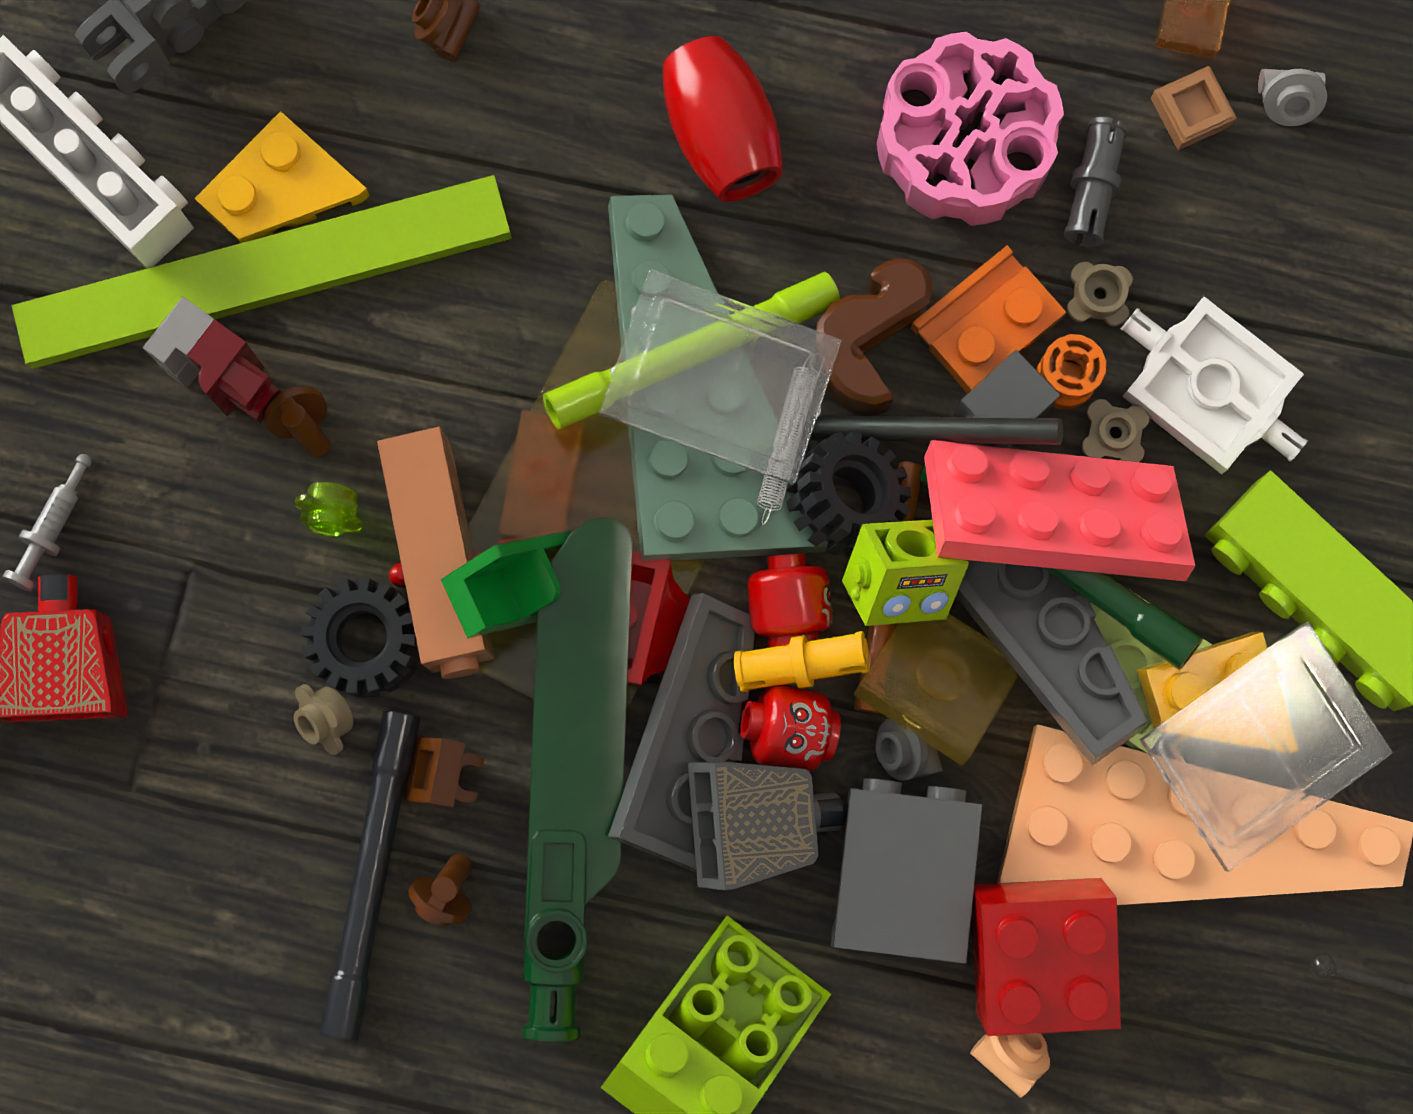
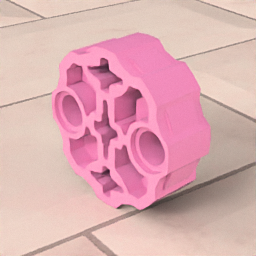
[876,32,1064,226]

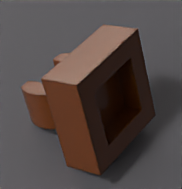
[404,737,484,808]

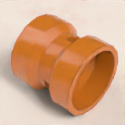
[1036,334,1106,410]

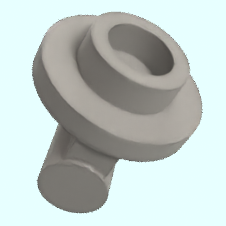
[1258,69,1327,126]

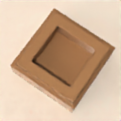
[1151,66,1237,151]

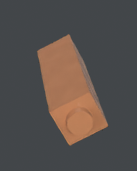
[377,427,495,679]

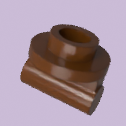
[412,0,480,61]
[264,386,330,458]
[408,854,473,926]

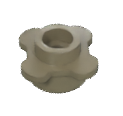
[1067,262,1133,327]
[1081,399,1149,462]
[294,684,353,755]

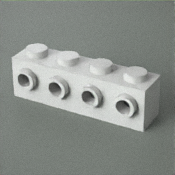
[0,35,194,268]

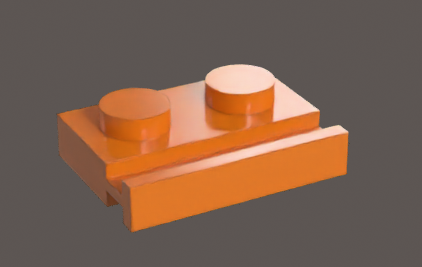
[910,245,1066,394]

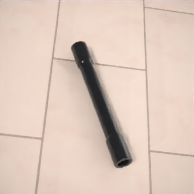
[319,711,421,1041]

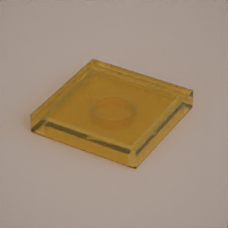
[853,614,1019,766]

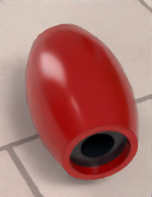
[663,36,783,202]

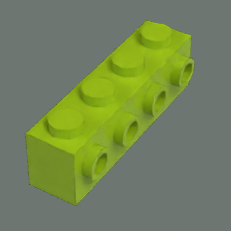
[1204,470,1413,711]

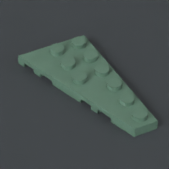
[608,195,828,561]

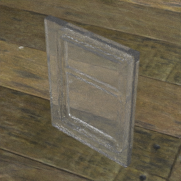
[599,269,842,485]
[1139,622,1393,872]

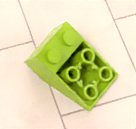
[600,915,831,1114]

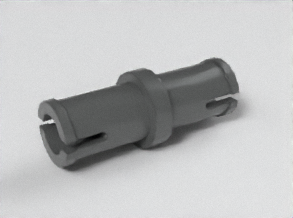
[1063,117,1128,247]

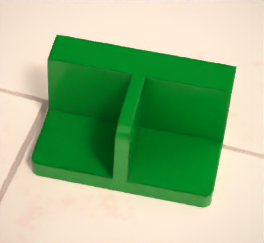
[441,530,572,639]

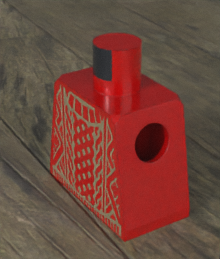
[0,574,127,723]

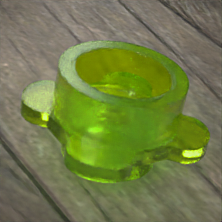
[294,482,362,536]

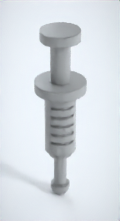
[2,454,92,592]

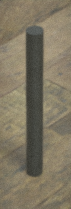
[809,415,1063,445]

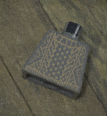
[688,762,844,890]

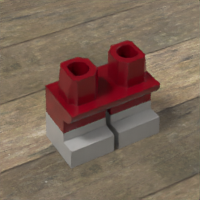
[143,296,281,424]

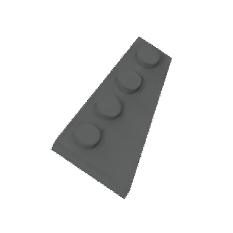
[956,560,1147,766]

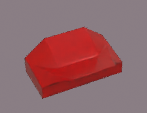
[627,551,690,686]

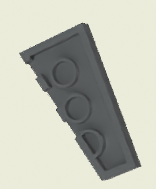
[608,593,755,873]

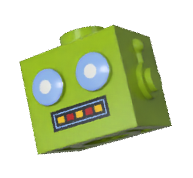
[842,520,969,626]

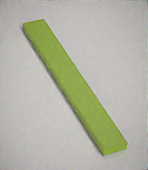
[11,175,512,369]

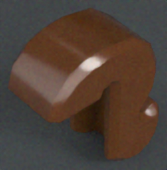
[813,258,932,416]

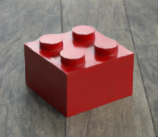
[972,878,1121,1036]

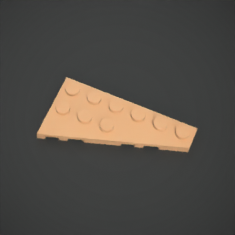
[996,724,1413,905]

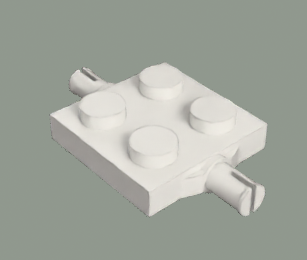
[1121,297,1308,474]

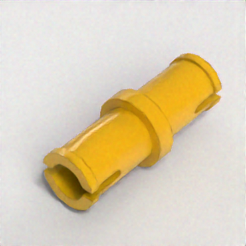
[734,631,870,693]

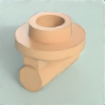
[970,1033,1050,1098]

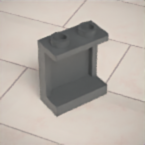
[830,779,982,964]

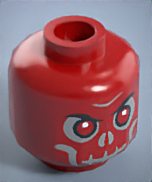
[747,553,833,647]
[740,684,841,772]

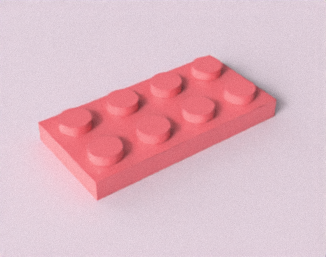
[924,440,1195,581]

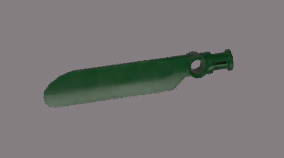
[521,517,632,1042]

